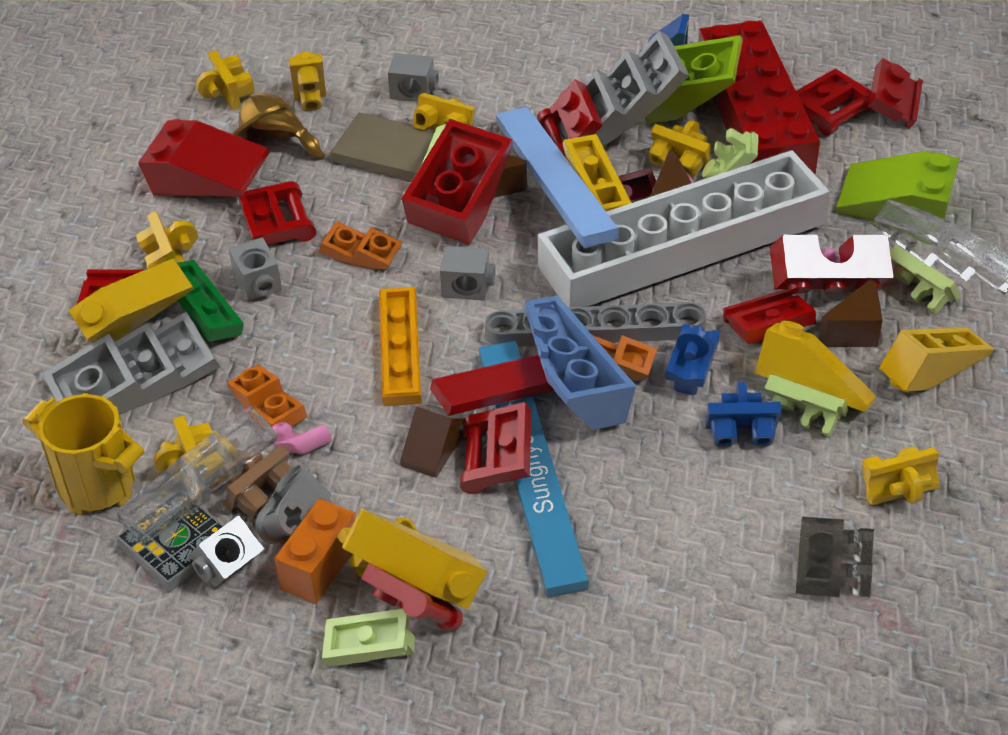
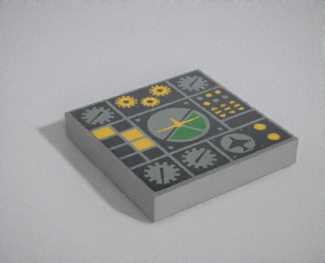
[116,490,228,592]

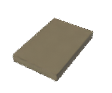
[330,112,435,181]

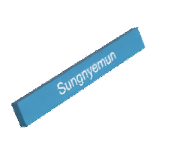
[479,341,588,597]

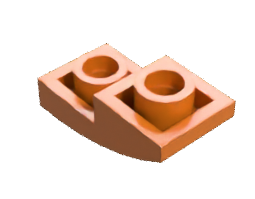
[319,221,403,270]
[227,364,307,432]

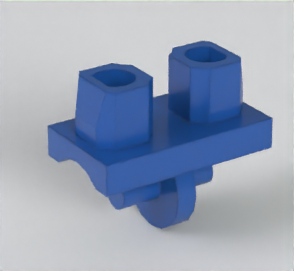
[665,323,721,395]
[705,381,781,446]

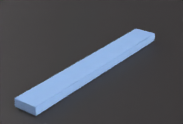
[496,106,619,248]

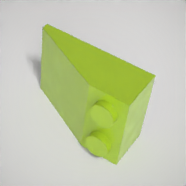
[644,35,743,124]
[835,151,960,234]

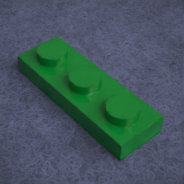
[177,260,244,342]

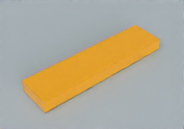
[379,287,422,406]

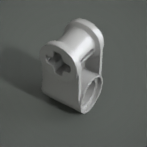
[255,464,330,544]

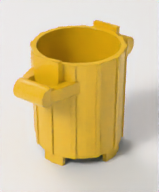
[22,393,145,515]

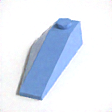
[524,296,636,430]

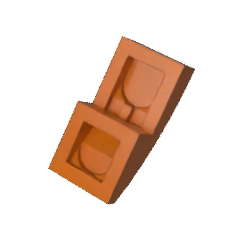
[593,335,657,381]

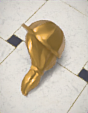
[233,93,326,159]

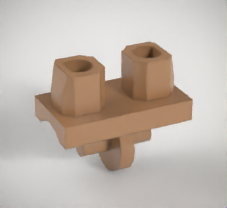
[223,444,292,520]

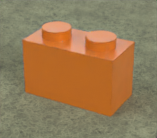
[274,498,356,604]

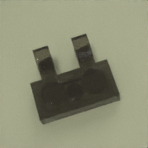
[796,516,874,598]

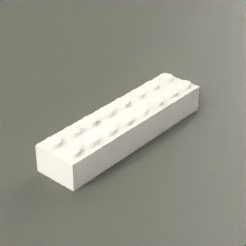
[538,150,830,307]

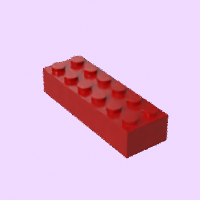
[698,20,820,174]

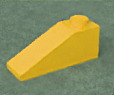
[563,134,631,212]
[68,259,194,344]
[754,321,876,412]
[879,327,994,392]
[342,508,488,610]

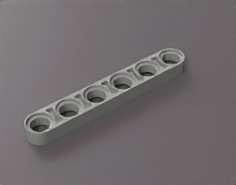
[485,302,706,347]

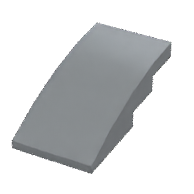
[558,31,689,146]
[43,312,220,414]

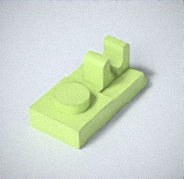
[702,129,758,179]
[890,245,962,314]
[764,374,848,437]
[322,609,415,667]

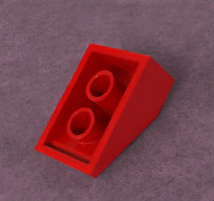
[138,119,269,197]
[401,119,513,245]

